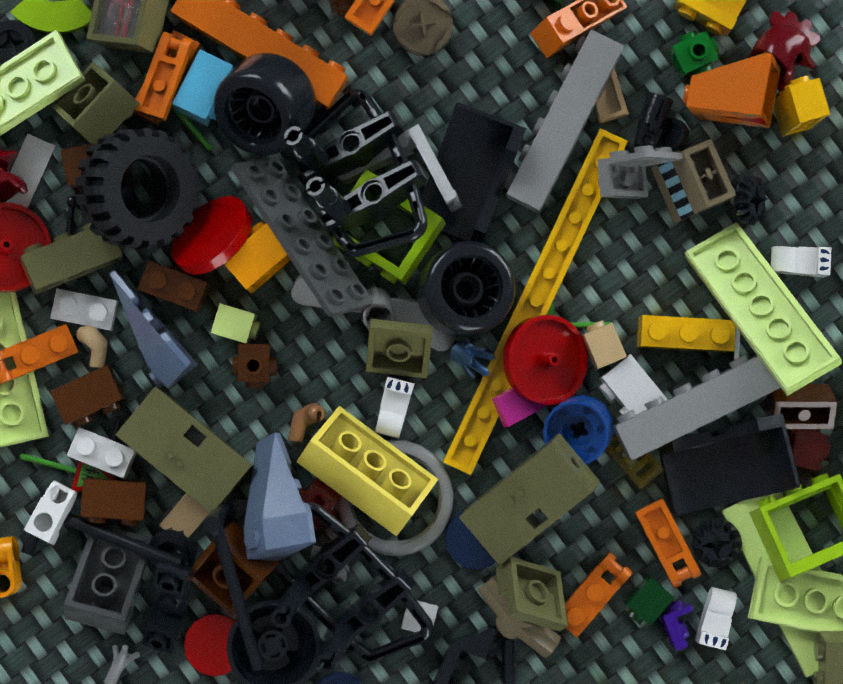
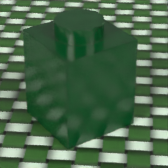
[624,575,675,626]

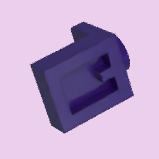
[659,600,693,651]

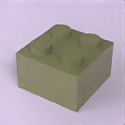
[51,62,140,145]

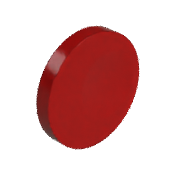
[171,196,253,275]
[0,202,51,293]
[503,315,588,405]

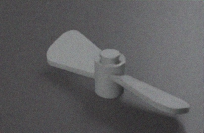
[291,275,456,351]

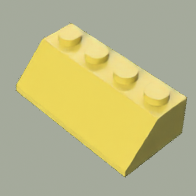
[296,406,438,537]

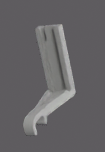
[336,124,462,212]

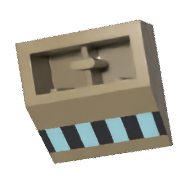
[650,139,736,224]

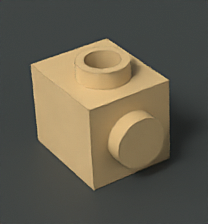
[582,320,627,370]

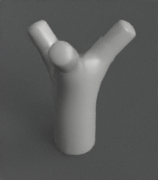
[104,645,140,684]

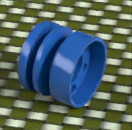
[543,395,614,465]

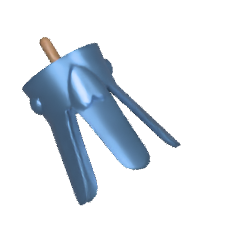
[450,340,495,379]

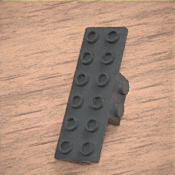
[231,157,373,317]

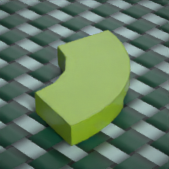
[10,0,92,34]

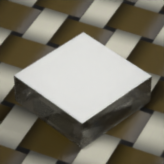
[401,599,439,632]

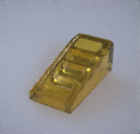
[605,431,664,489]

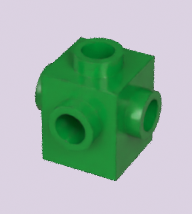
[668,30,720,79]

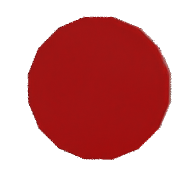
[184,614,235,676]

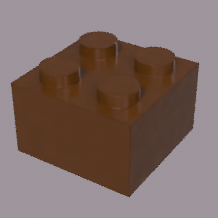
[191,521,280,616]

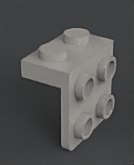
[597,145,683,199]

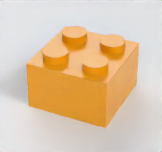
[224,221,291,294]

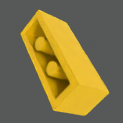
[773,76,830,137]
[637,315,736,353]

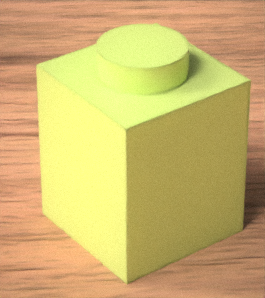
[211,303,261,344]

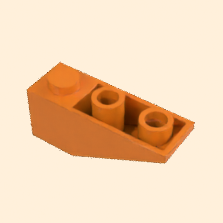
[530,0,627,58]

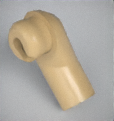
[76,325,108,368]

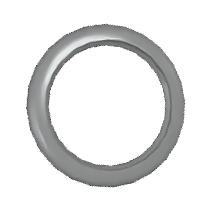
[337,439,454,557]

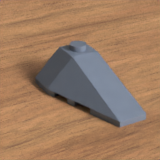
[110,270,198,389]
[243,432,316,561]

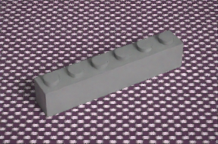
[504,29,624,214]
[612,355,781,461]

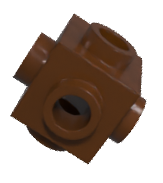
[232,344,277,388]

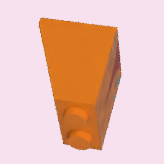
[683,53,781,128]

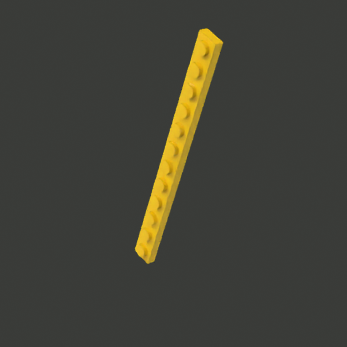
[443,128,628,475]

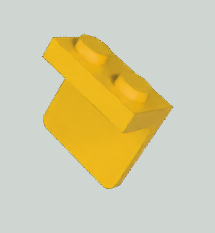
[673,0,747,37]

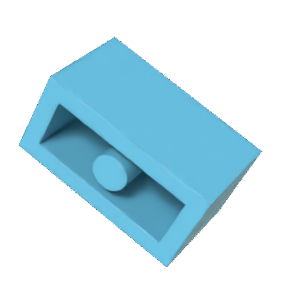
[172,49,234,126]

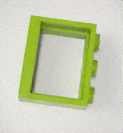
[327,169,446,285]
[749,473,843,581]

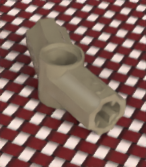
[478,575,561,658]

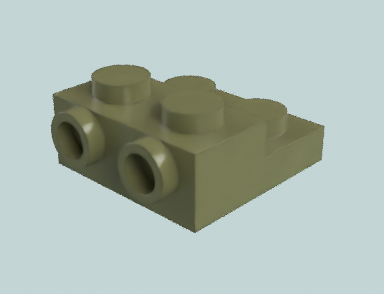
[366,319,433,378]
[496,557,568,631]

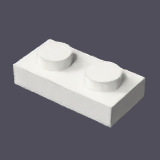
[50,288,119,331]
[67,427,137,479]

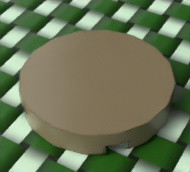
[393,0,453,56]

